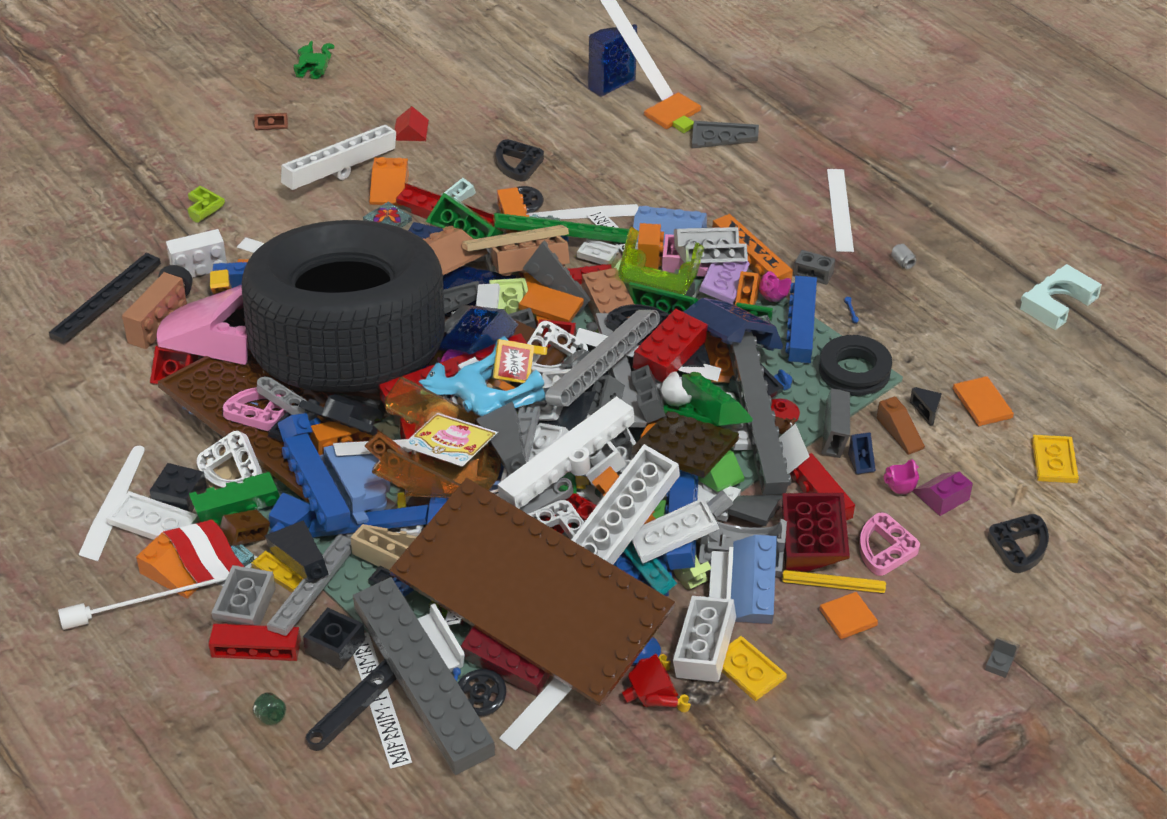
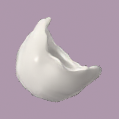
[660,371,692,406]

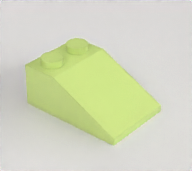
[489,278,536,319]

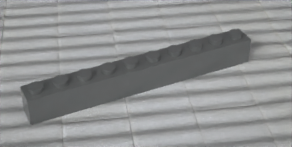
[727,331,791,495]

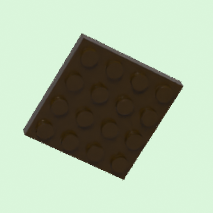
[631,411,739,478]

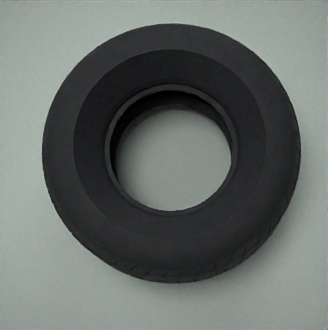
[241,220,445,393]

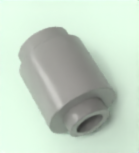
[891,244,917,269]

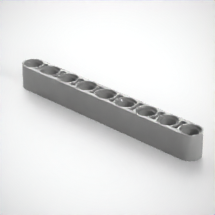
[545,310,660,406]

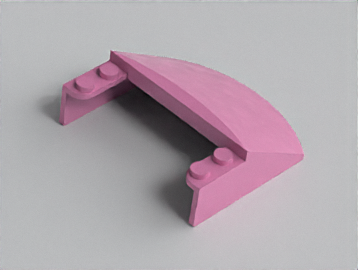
[157,285,248,365]

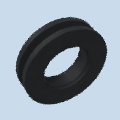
[819,335,892,396]

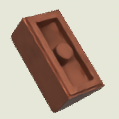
[254,113,288,130]

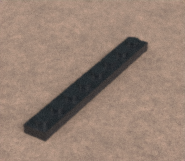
[49,252,161,344]

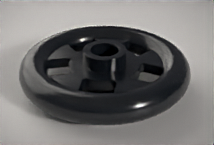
[514,186,544,213]
[458,669,507,717]

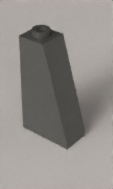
[821,388,850,458]
[476,402,527,475]

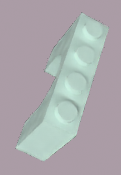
[1020,264,1102,330]

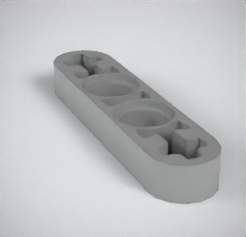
[257,377,318,421]

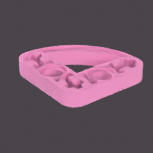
[223,387,292,431]
[859,513,920,576]

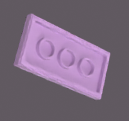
[699,261,750,304]

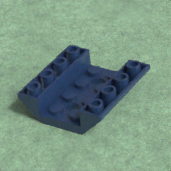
[684,298,783,351]

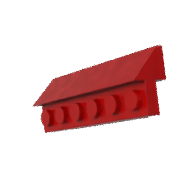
[396,183,494,225]

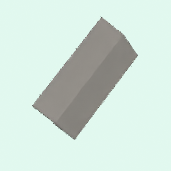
[674,227,748,264]

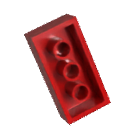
[633,309,708,383]

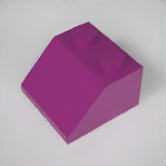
[913,471,973,516]

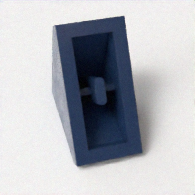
[848,432,876,474]

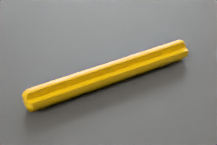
[782,570,886,593]

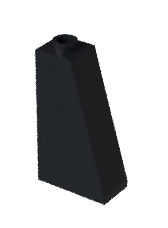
[265,520,329,583]

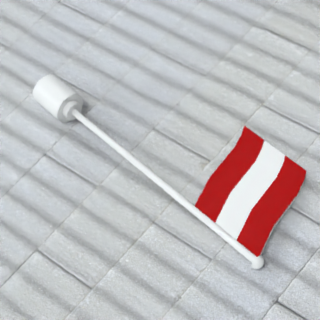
[58,520,244,630]

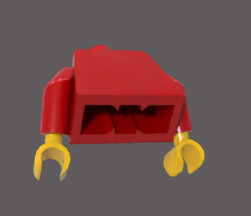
[622,654,691,712]

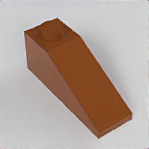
[877,396,925,455]

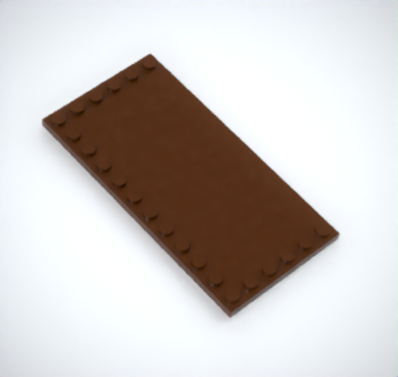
[158,341,388,504]
[389,478,675,706]

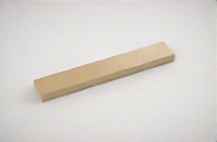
[462,225,569,251]

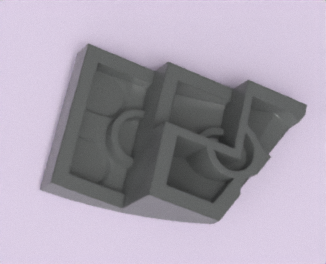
[728,495,782,526]

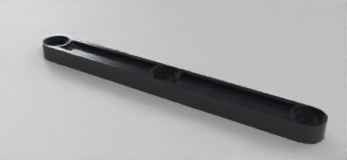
[306,617,445,751]

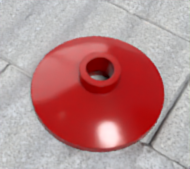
[771,398,800,422]

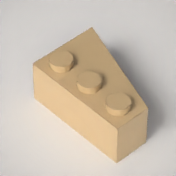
[350,524,417,570]

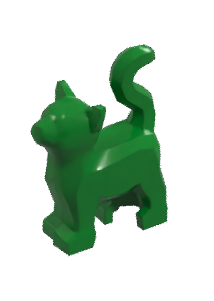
[294,41,335,79]

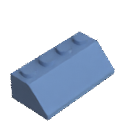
[632,206,707,246]
[731,535,777,624]

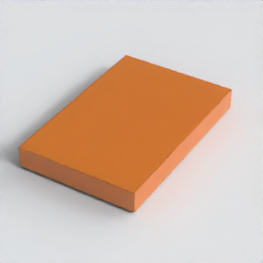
[644,92,701,129]
[518,283,584,322]
[953,376,1014,426]

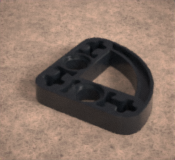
[496,139,544,182]
[605,304,670,345]
[988,514,1049,573]

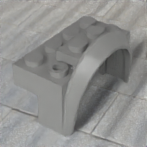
[699,519,787,577]

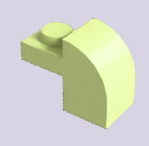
[673,556,712,589]

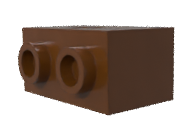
[220,509,270,546]

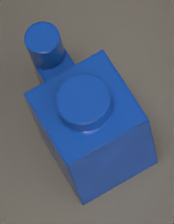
[278,413,321,442]

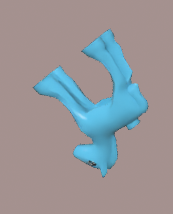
[419,336,546,416]

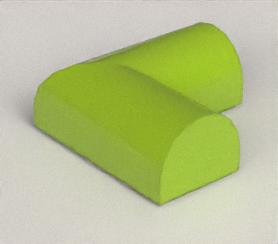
[187,186,225,223]

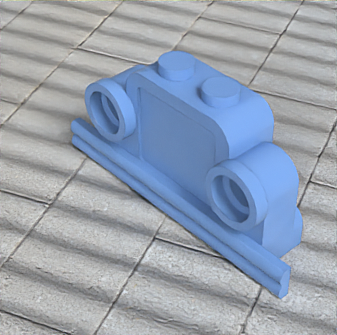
[320,445,394,524]

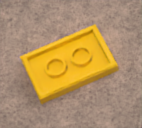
[1032,435,1079,483]
[721,636,787,701]

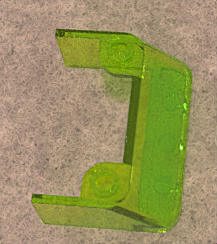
[618,227,704,295]

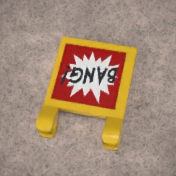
[493,339,547,383]

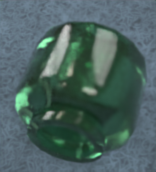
[253,692,286,725]

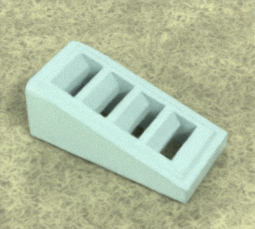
[444,178,476,202]

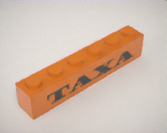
[712,214,793,282]

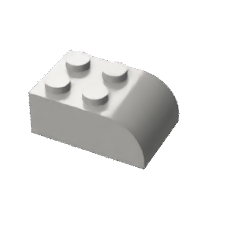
[211,565,275,625]

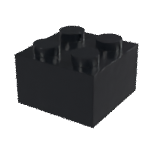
[149,463,207,513]
[303,607,365,669]

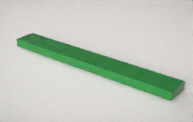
[493,213,633,244]

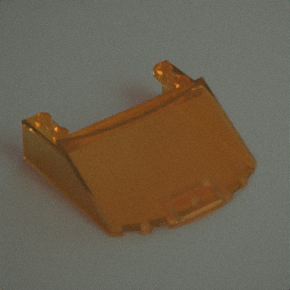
[372,377,501,498]

